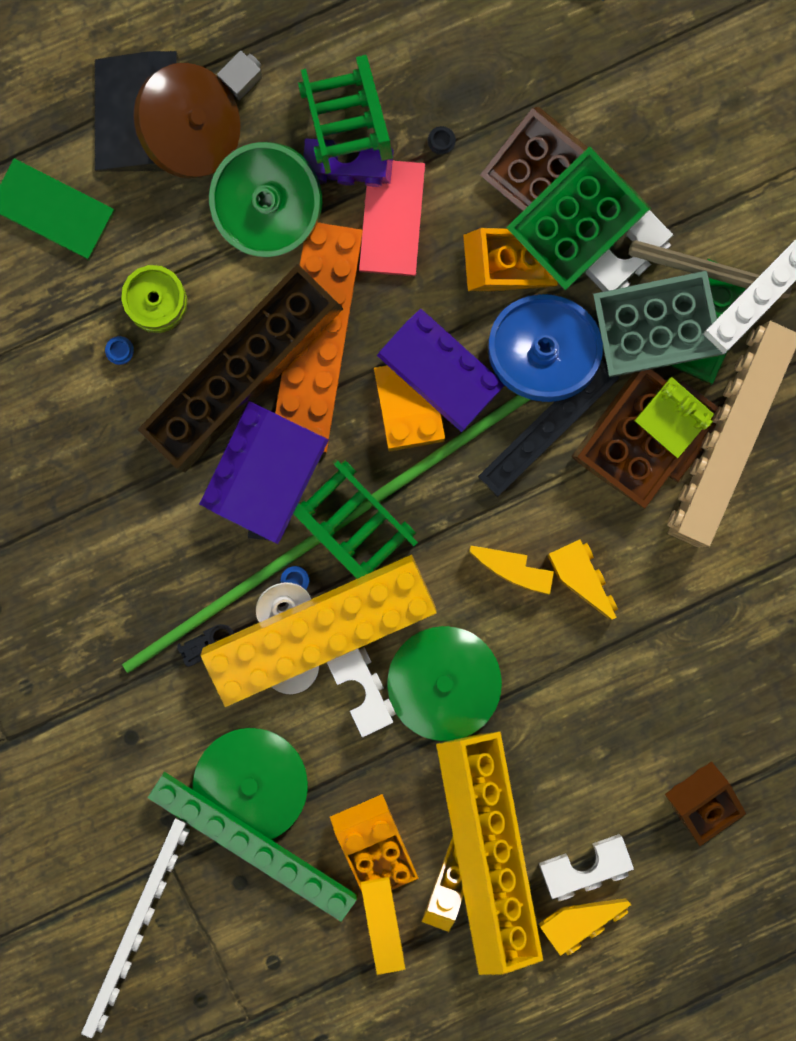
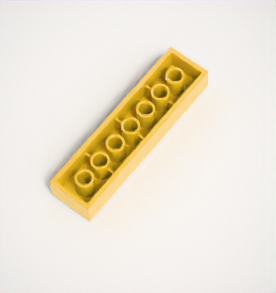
[201,555,437,707]
[436,732,543,975]

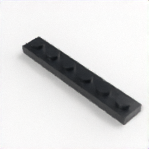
[478,359,620,497]

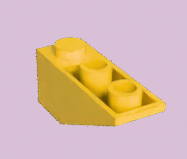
[547,540,618,620]
[422,836,464,932]
[539,898,631,956]

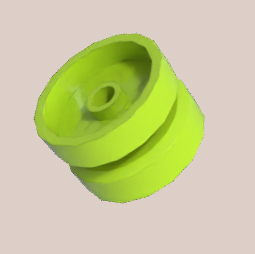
[121,265,188,333]

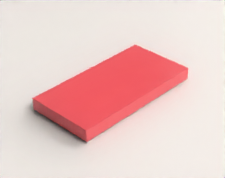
[359,161,425,277]

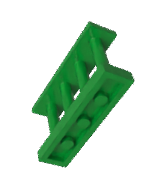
[298,54,393,174]
[293,459,418,579]

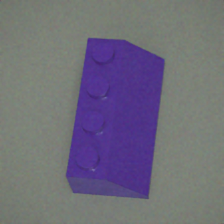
[377,309,505,432]

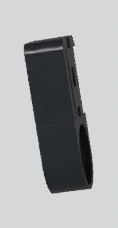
[177,624,235,667]

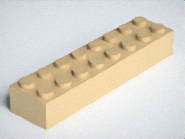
[667,321,796,548]

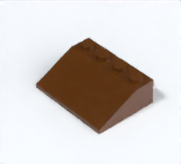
[480,106,625,211]
[571,369,712,509]

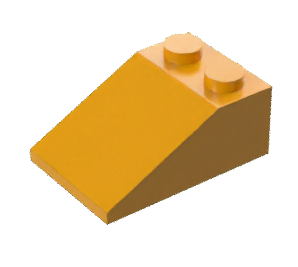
[463,228,558,291]
[374,365,445,451]

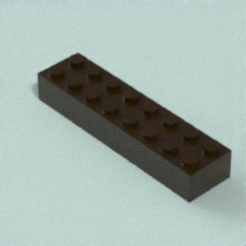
[137,264,343,472]

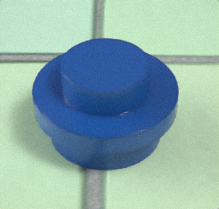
[105,336,134,365]
[281,566,309,590]

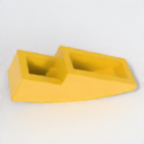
[469,546,554,595]
[361,877,406,975]

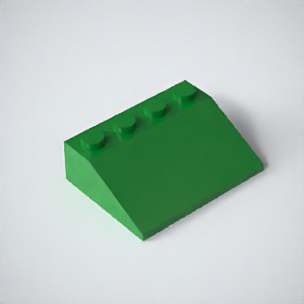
[506,146,652,290]

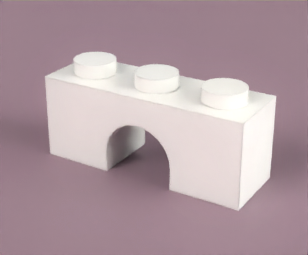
[586,211,673,292]
[327,647,396,737]
[539,834,634,901]

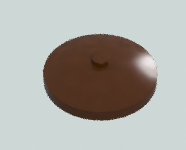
[134,63,241,179]

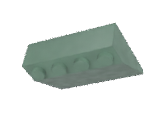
[593,271,724,377]

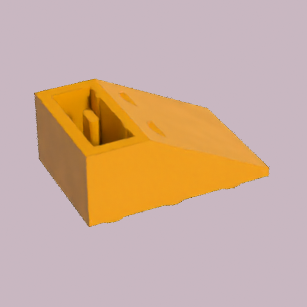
[330,794,419,892]

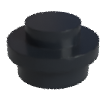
[428,126,456,155]

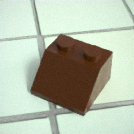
[665,761,746,846]

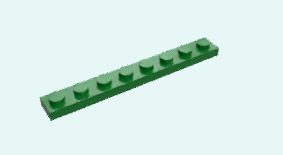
[147,772,358,922]

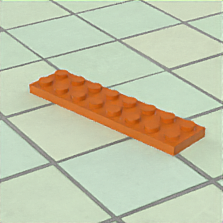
[275,223,363,453]

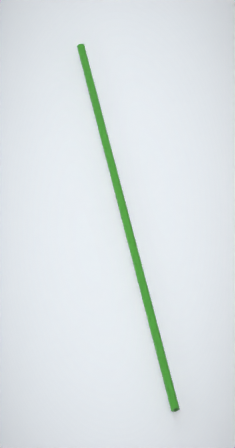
[122,341,604,674]

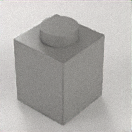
[217,50,262,100]

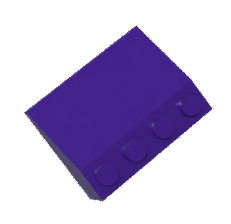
[199,401,329,544]

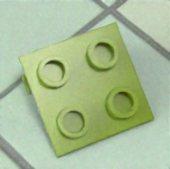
[635,377,715,458]

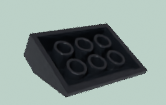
[95,51,180,172]

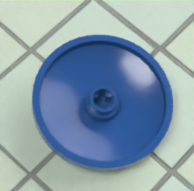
[488,294,603,402]

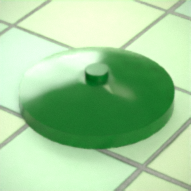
[209,142,322,257]
[387,626,502,741]
[193,728,308,839]

